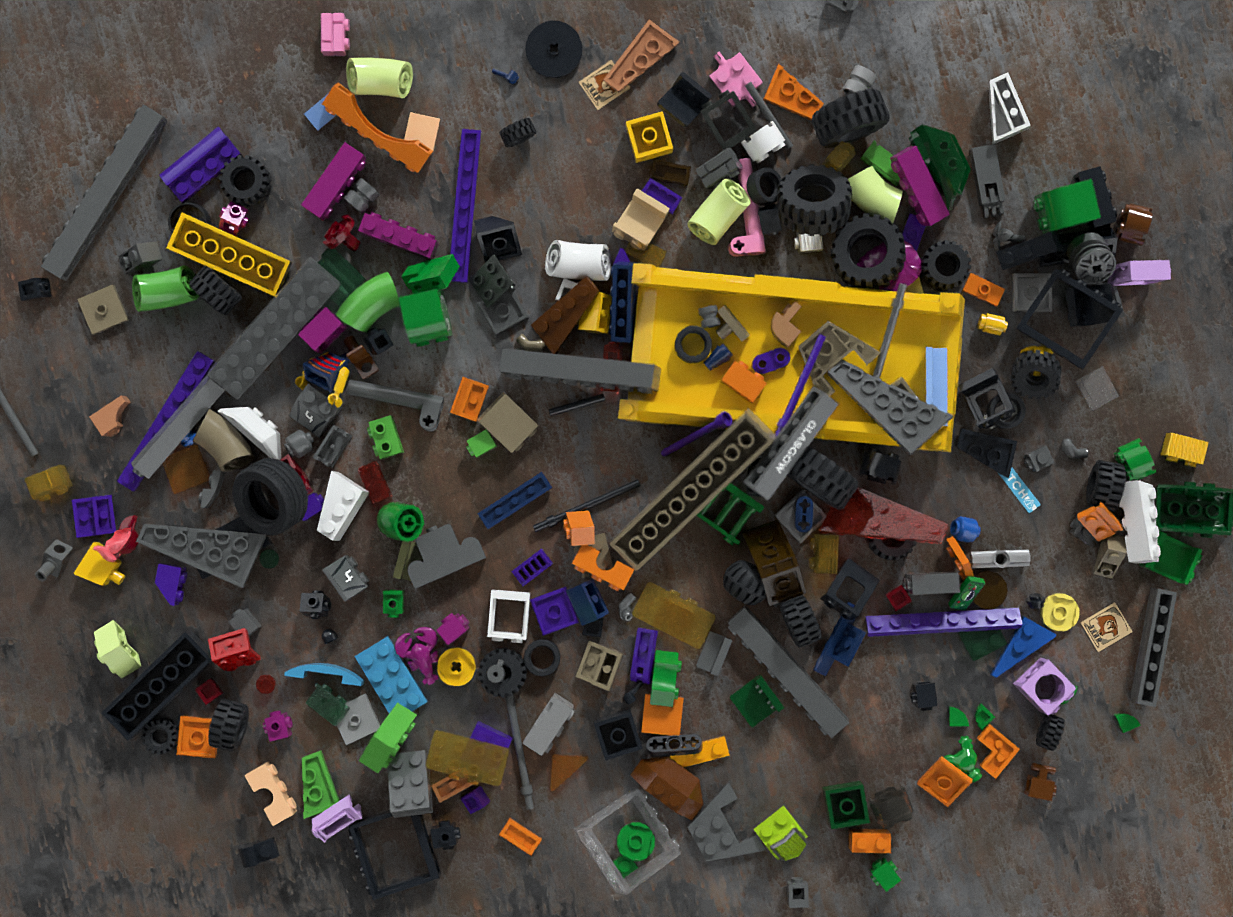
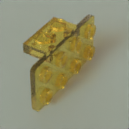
[632,582,715,649]
[426,730,509,786]

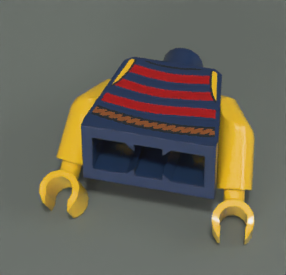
[295,352,351,408]

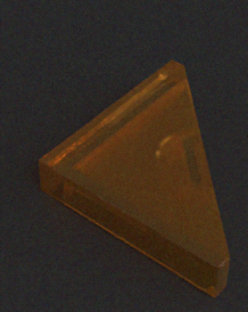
[551,754,588,791]

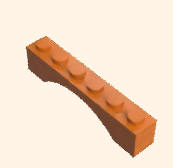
[322,83,434,173]

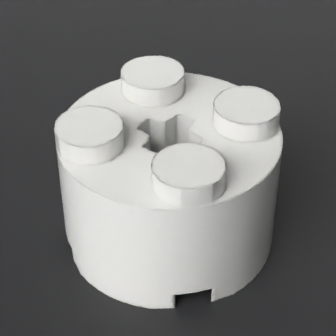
[741,121,785,163]

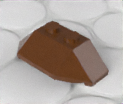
[630,756,703,820]

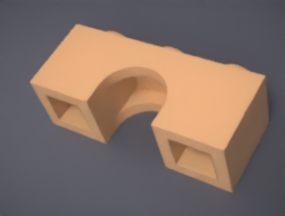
[244,761,297,826]

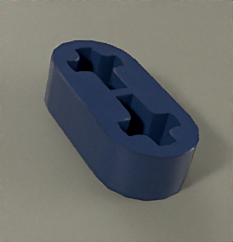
[794,496,813,533]

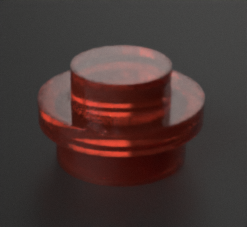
[256,674,276,694]

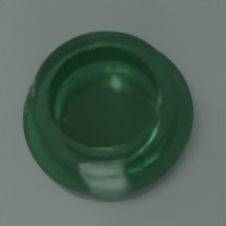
[260,549,279,569]

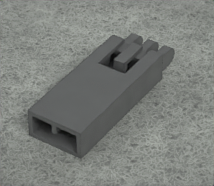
[969,144,1005,218]

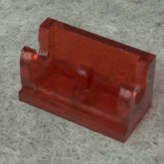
[358,461,392,505]

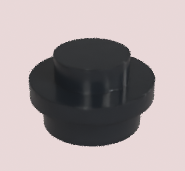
[1026,593,1046,609]

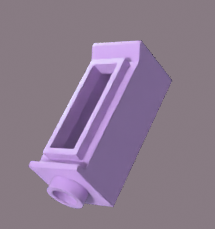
[312,795,362,843]

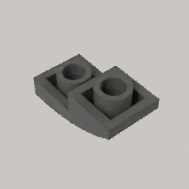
[199,470,225,508]

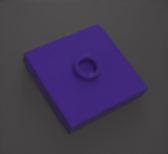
[530,586,579,636]

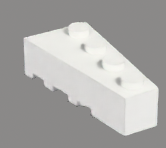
[1119,480,1160,564]

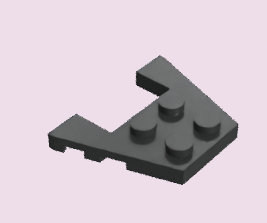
[687,782,766,862]

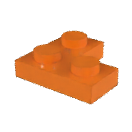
[946,536,974,582]
[977,724,1020,779]

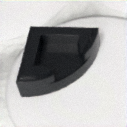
[582,618,604,638]

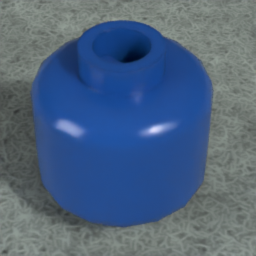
[950,516,981,543]

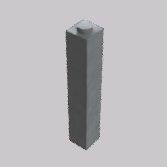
[131,375,225,479]

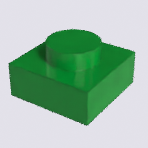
[611,855,638,879]

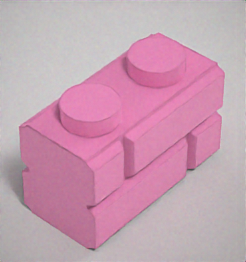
[321,13,350,56]

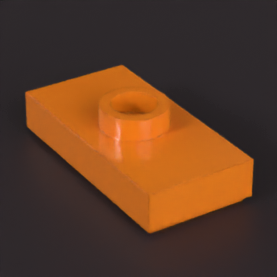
[961,273,1005,307]
[499,818,542,856]

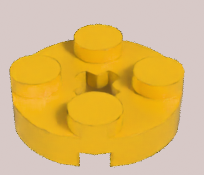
[437,647,476,686]

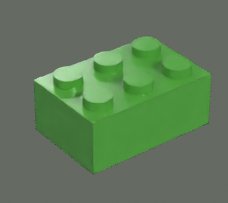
[359,702,417,773]

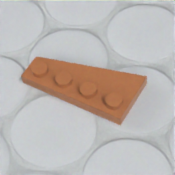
[603,19,680,93]

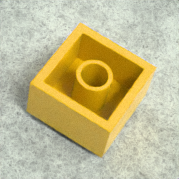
[626,111,673,163]

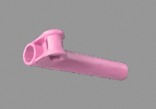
[728,158,766,257]

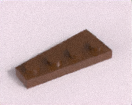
[531,276,600,354]

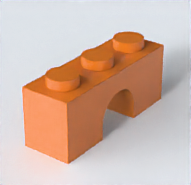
[572,545,634,591]

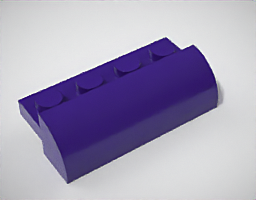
[159,126,242,203]

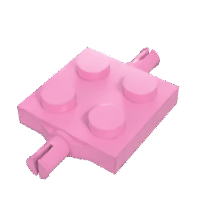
[709,52,763,108]

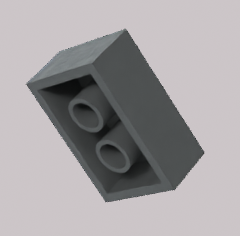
[388,750,433,818]

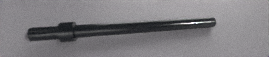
[533,479,641,532]

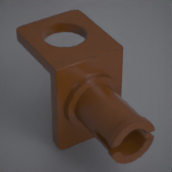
[343,336,379,380]

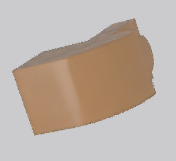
[771,302,801,348]

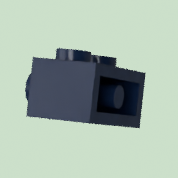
[566,578,609,626]

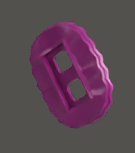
[857,241,922,291]

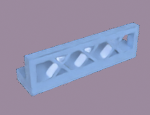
[926,347,948,426]

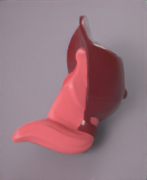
[93,515,139,562]

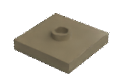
[77,284,129,335]

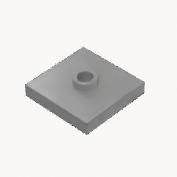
[330,693,381,745]

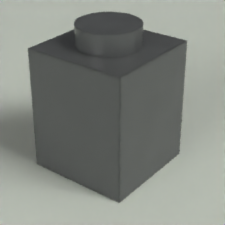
[228,608,262,636]

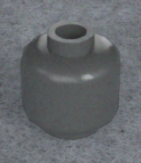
[284,430,314,458]

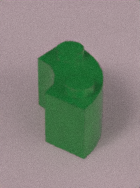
[650,650,682,707]

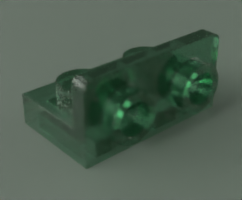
[305,683,350,726]

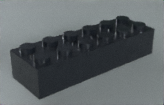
[101,630,213,741]

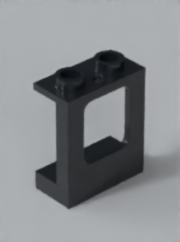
[958,368,1016,429]
[820,558,880,621]

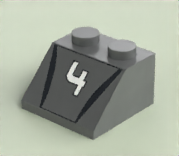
[289,384,343,438]
[323,555,369,601]

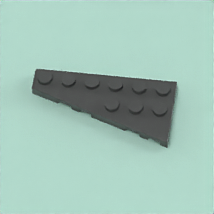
[828,359,954,456]
[136,524,267,588]

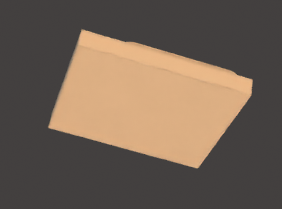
[404,112,440,150]

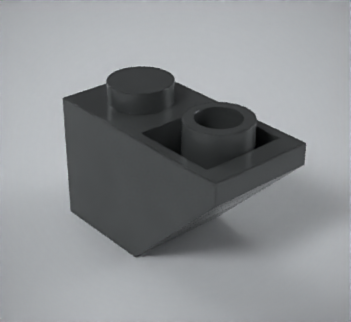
[119,241,162,274]

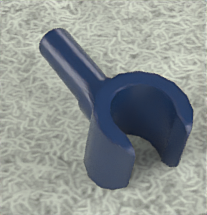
[492,68,519,84]

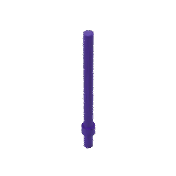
[775,334,826,437]

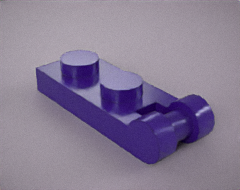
[630,628,658,684]

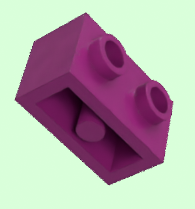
[436,613,470,645]

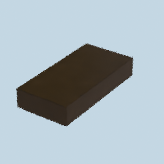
[651,160,691,186]

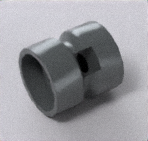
[344,178,380,215]

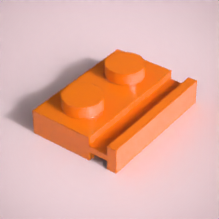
[450,377,489,422]
[1077,502,1123,542]

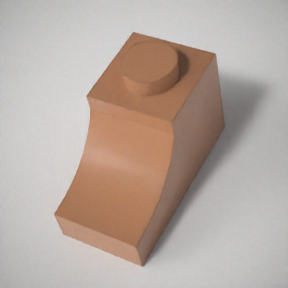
[89,395,131,437]

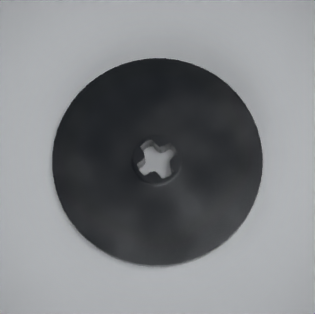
[525,20,583,78]

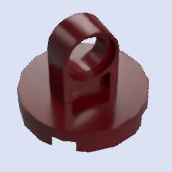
[323,214,361,252]

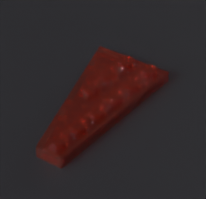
[818,487,949,544]

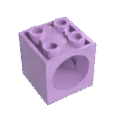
[1013,658,1076,715]

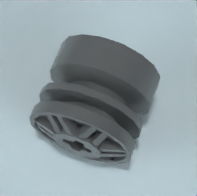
[1066,233,1116,285]

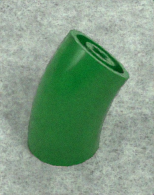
[377,502,424,542]

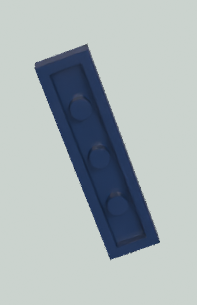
[477,472,552,529]

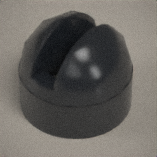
[322,629,339,645]

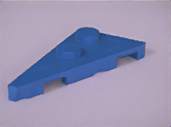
[990,616,1056,678]

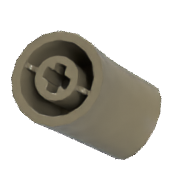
[193,409,255,472]

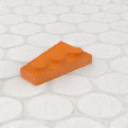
[763,64,824,120]

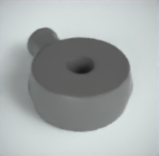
[487,659,505,683]

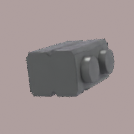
[696,148,743,189]

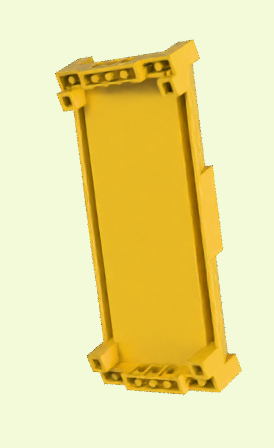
[618,263,965,452]

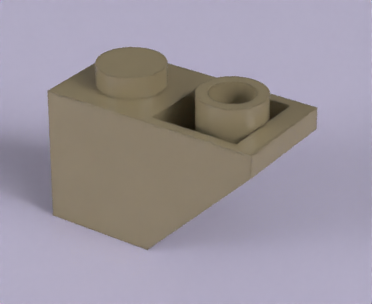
[1094,534,1127,579]

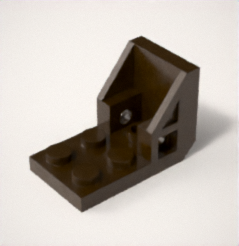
[742,519,806,606]

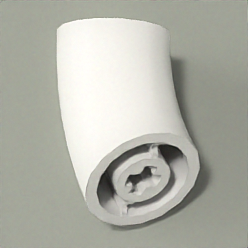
[545,240,611,281]

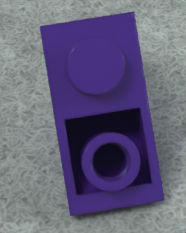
[155,563,187,606]

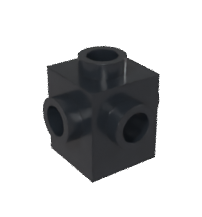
[299,590,331,620]
[430,820,461,850]

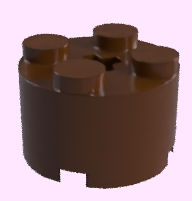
[1115,203,1153,246]

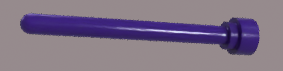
[661,411,732,457]

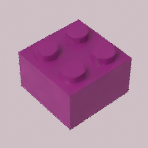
[298,307,348,354]

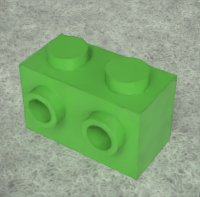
[367,415,404,459]

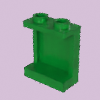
[1139,531,1202,585]

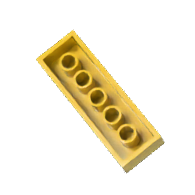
[166,213,293,296]

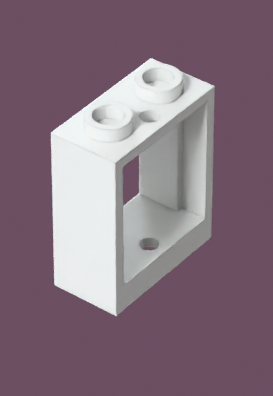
[487,590,531,643]

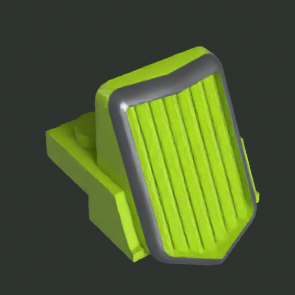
[753,806,808,861]

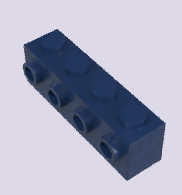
[609,262,636,343]

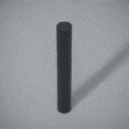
[548,393,605,417]

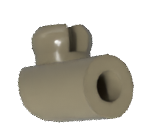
[516,334,545,352]

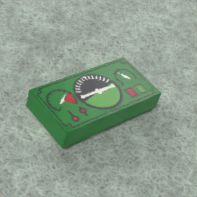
[948,576,986,611]

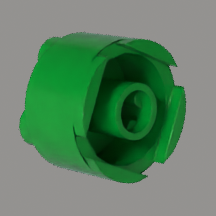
[1113,438,1156,481]

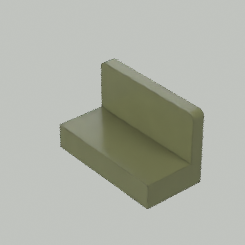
[393,541,423,581]

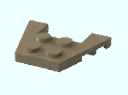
[798,321,881,396]

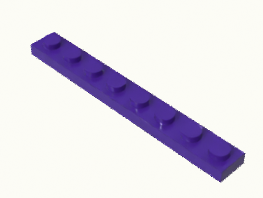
[450,129,481,283]
[117,351,215,491]
[865,608,1022,637]

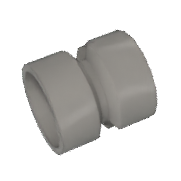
[842,65,877,95]

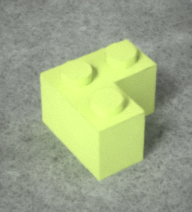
[94,620,141,679]

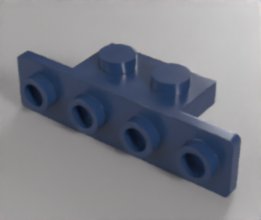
[813,602,866,676]

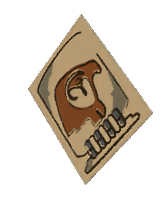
[579,60,630,110]
[1081,602,1132,652]

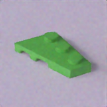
[302,750,340,819]

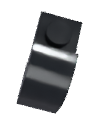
[238,837,280,868]

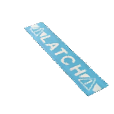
[997,467,1041,513]

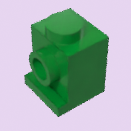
[383,590,405,618]

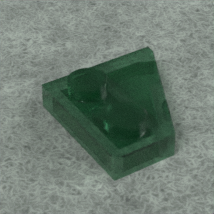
[957,630,1007,662]

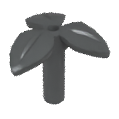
[993,221,1025,252]

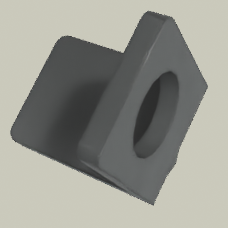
[35,540,73,581]

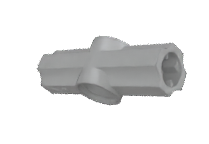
[969,549,1031,568]

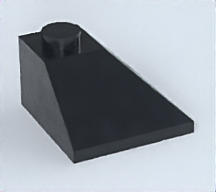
[474,216,522,263]

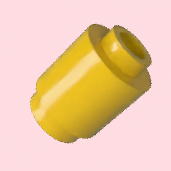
[977,313,1008,336]

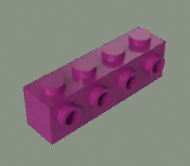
[301,142,366,221]
[890,146,950,226]
[358,212,439,260]

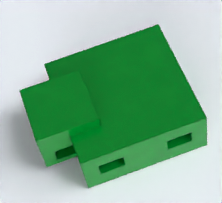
[401,254,460,294]

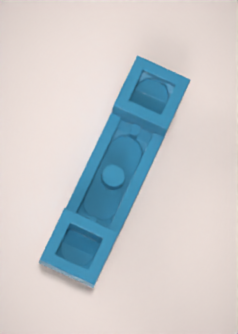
[284,663,364,686]

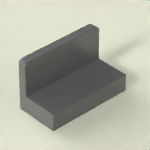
[696,631,732,676]

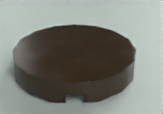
[973,571,1008,609]

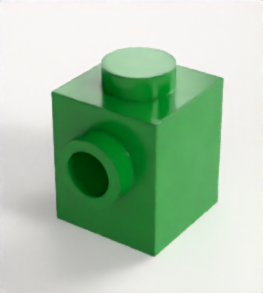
[869,858,901,892]

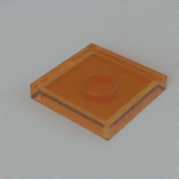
[162,445,210,494]

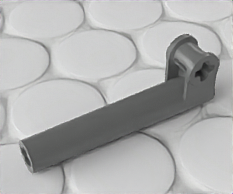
[347,380,444,432]

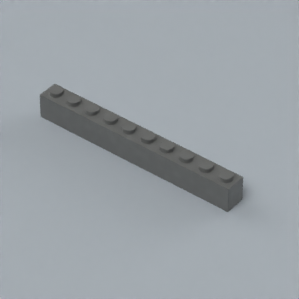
[41,104,168,281]

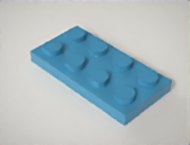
[354,636,428,713]

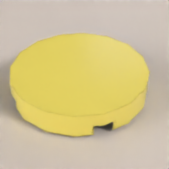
[1040,593,1079,632]

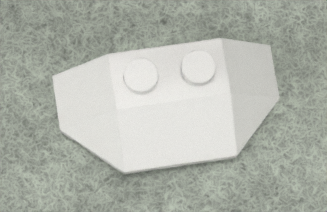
[218,407,281,460]

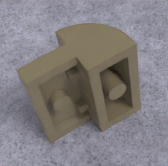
[576,641,623,691]

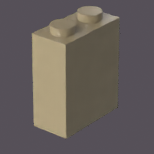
[477,392,538,453]

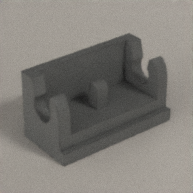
[313,425,353,468]

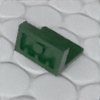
[730,674,785,727]

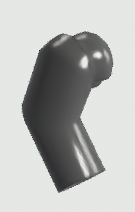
[1061,439,1088,458]
[618,592,636,621]

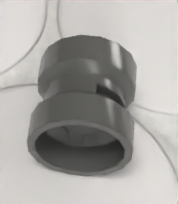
[698,305,721,328]

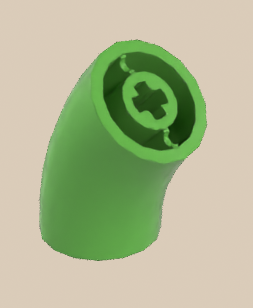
[132,265,200,312]
[336,272,400,332]

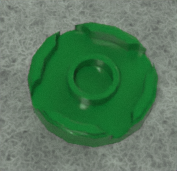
[617,822,655,862]

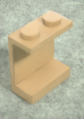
[612,189,670,251]

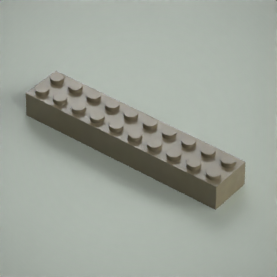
[609,408,776,571]

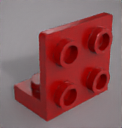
[208,628,261,672]

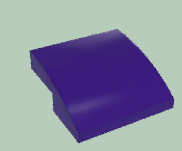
[72,495,116,538]

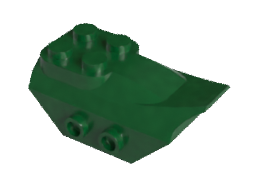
[909,124,971,210]
[1154,482,1233,538]

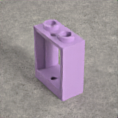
[1108,260,1171,286]

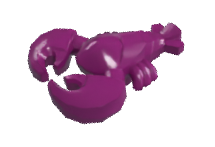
[395,627,439,685]

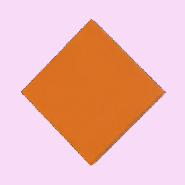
[641,693,684,736]
[176,716,217,758]
[917,756,972,807]

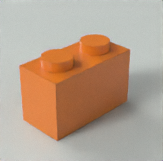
[721,361,767,403]
[563,511,595,546]
[849,829,891,853]

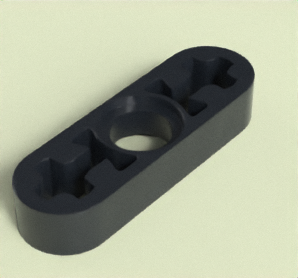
[646,734,703,757]

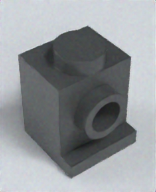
[787,877,809,908]

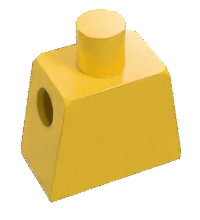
[74,542,125,586]

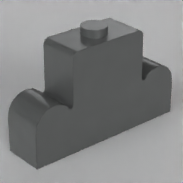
[408,524,487,589]

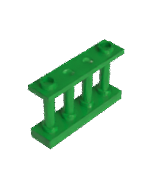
[696,483,764,545]

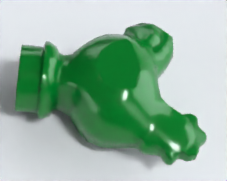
[944,736,982,783]

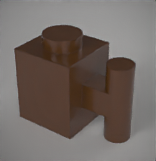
[1024,763,1057,801]

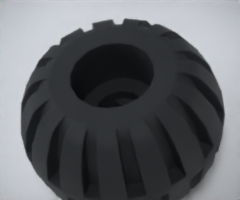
[723,560,766,605]

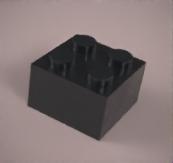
[594,709,643,761]

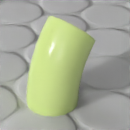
[346,58,413,98]
[848,166,903,225]
[687,179,751,245]

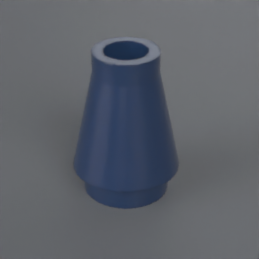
[704,343,733,371]

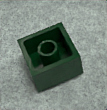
[822,781,870,829]

